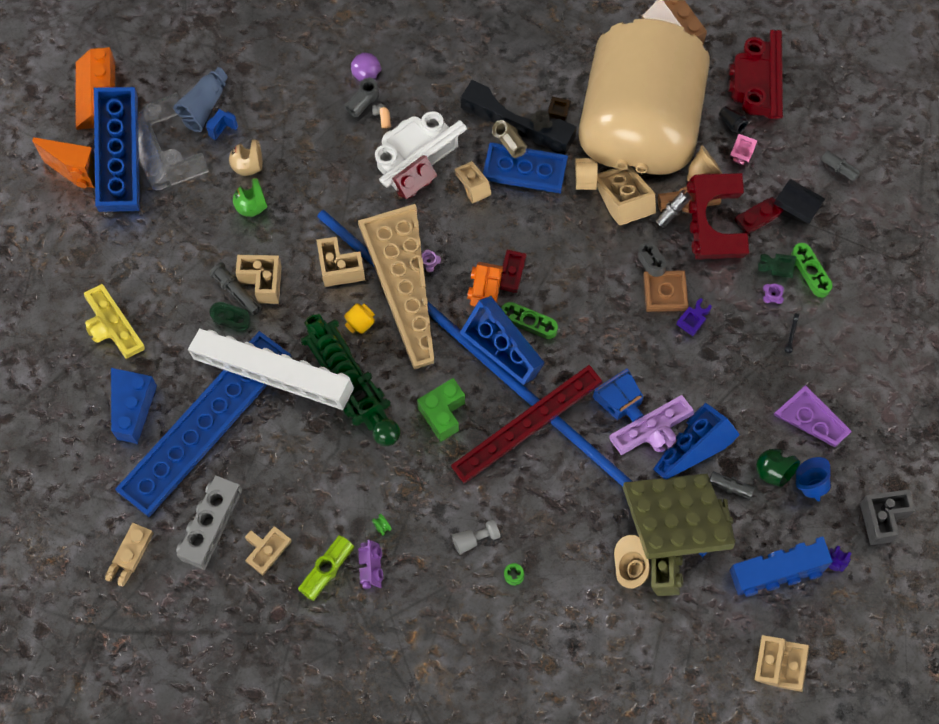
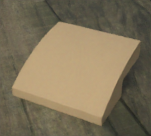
[755,635,809,692]

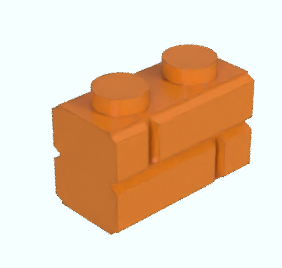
[467,262,503,306]

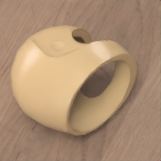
[229,139,263,176]

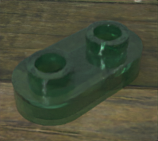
[209,302,251,331]

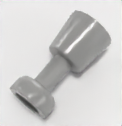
[451,519,500,555]

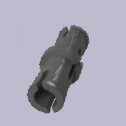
[710,471,755,500]

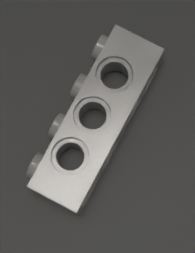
[176,475,242,570]

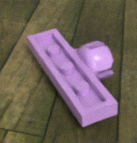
[609,395,694,455]

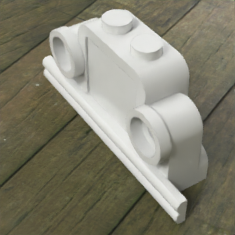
[375,111,467,191]

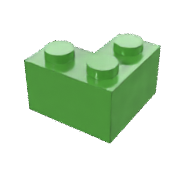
[417,378,465,442]

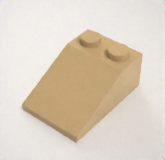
[597,166,656,226]

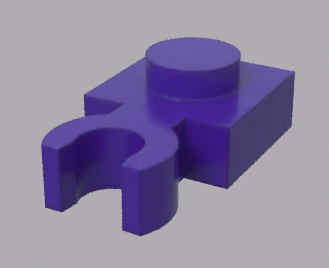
[676,298,712,336]
[828,546,852,572]

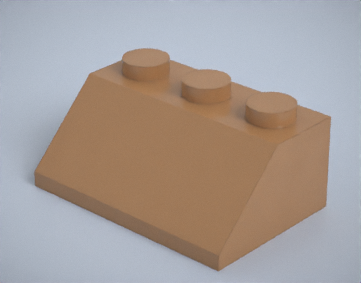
[642,0,707,46]

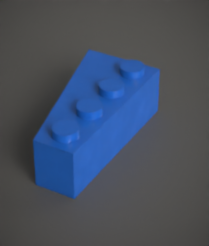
[460,296,545,385]
[729,536,833,597]

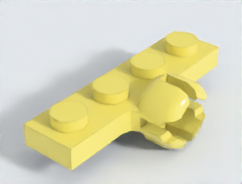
[84,284,145,359]

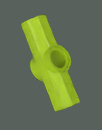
[298,535,355,601]

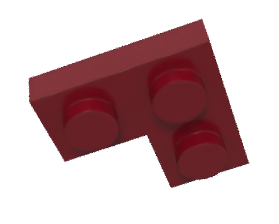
[499,250,527,293]

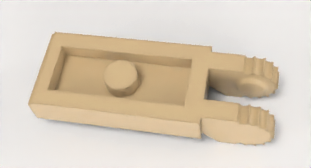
[105,523,154,587]

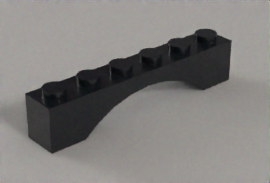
[461,80,577,155]

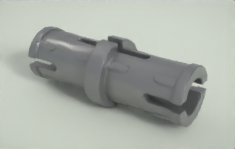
[656,190,692,228]

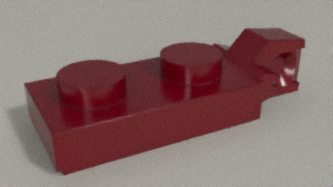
[735,197,784,234]

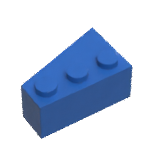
[111,368,157,444]

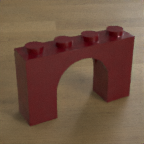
[687,173,749,259]

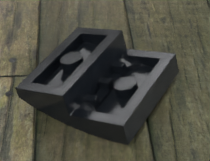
[774,179,825,224]

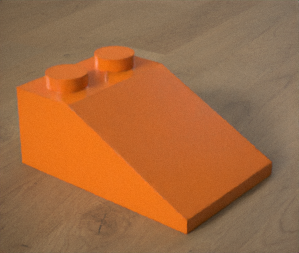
[32,137,95,188]

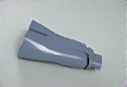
[173,67,228,132]

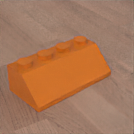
[76,47,115,130]

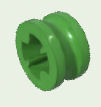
[372,514,392,536]
[504,563,524,586]

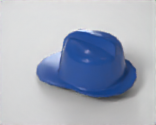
[796,457,831,502]

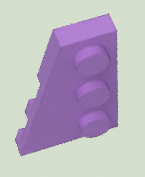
[774,385,852,447]

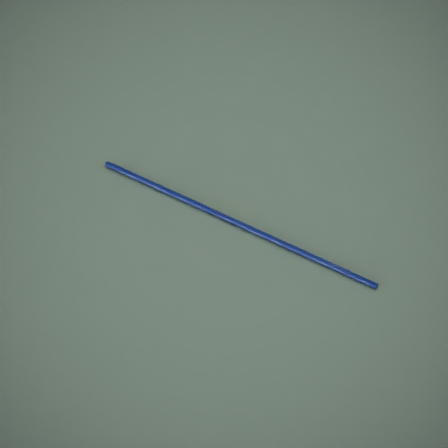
[317,210,708,557]

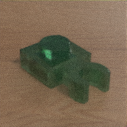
[758,253,797,278]

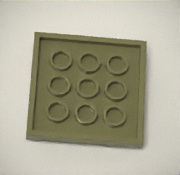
[623,473,735,559]

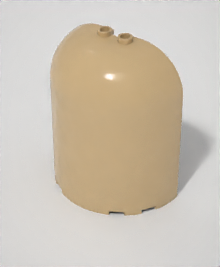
[578,19,710,175]

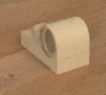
[575,158,598,190]
[454,161,491,203]

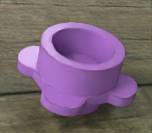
[763,283,784,304]

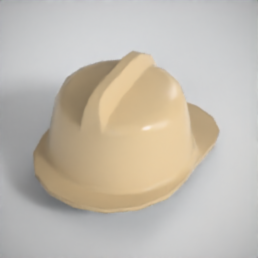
[614,535,651,588]

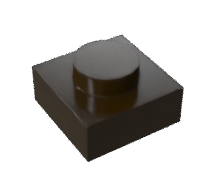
[547,96,571,121]

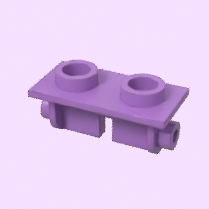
[358,540,383,589]

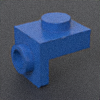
[206,109,238,140]

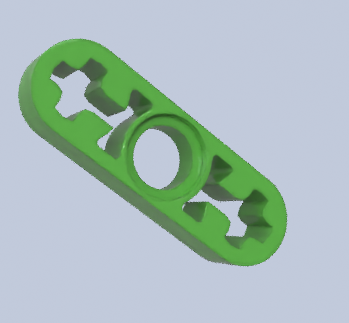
[791,243,833,297]
[501,302,558,339]

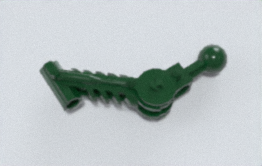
[301,314,400,447]

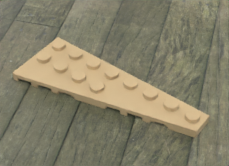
[358,204,434,369]

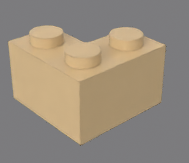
[317,237,365,287]
[235,255,282,304]

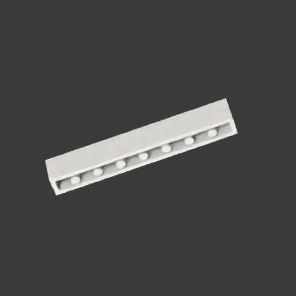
[188,328,354,410]

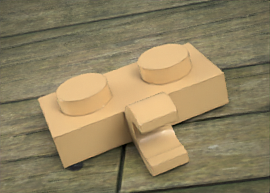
[245,526,292,576]

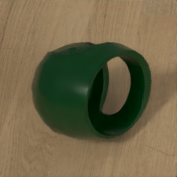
[756,449,800,487]

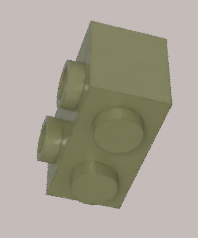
[651,555,683,596]

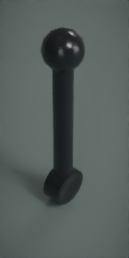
[785,313,799,353]

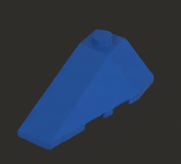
[653,403,740,480]

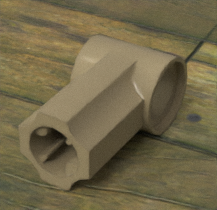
[492,120,527,158]

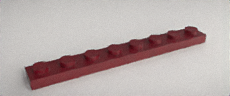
[451,365,602,484]

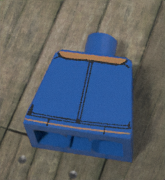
[593,368,643,422]

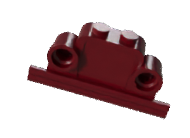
[728,30,783,119]

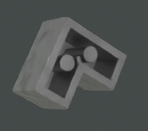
[860,489,915,545]

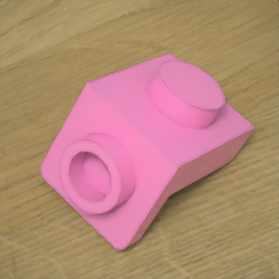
[730,134,758,165]

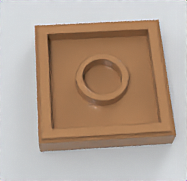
[643,270,689,312]

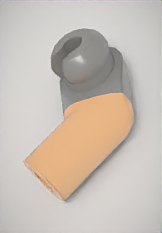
[372,103,391,129]

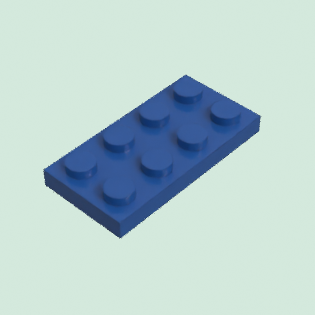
[483,142,568,194]

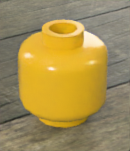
[344,303,375,334]

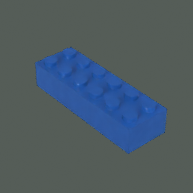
[94,87,140,212]

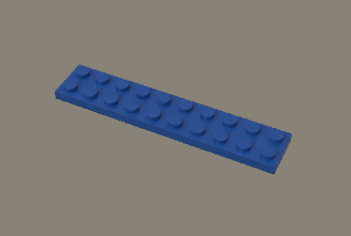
[115,331,292,517]

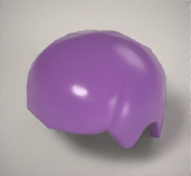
[351,53,381,81]

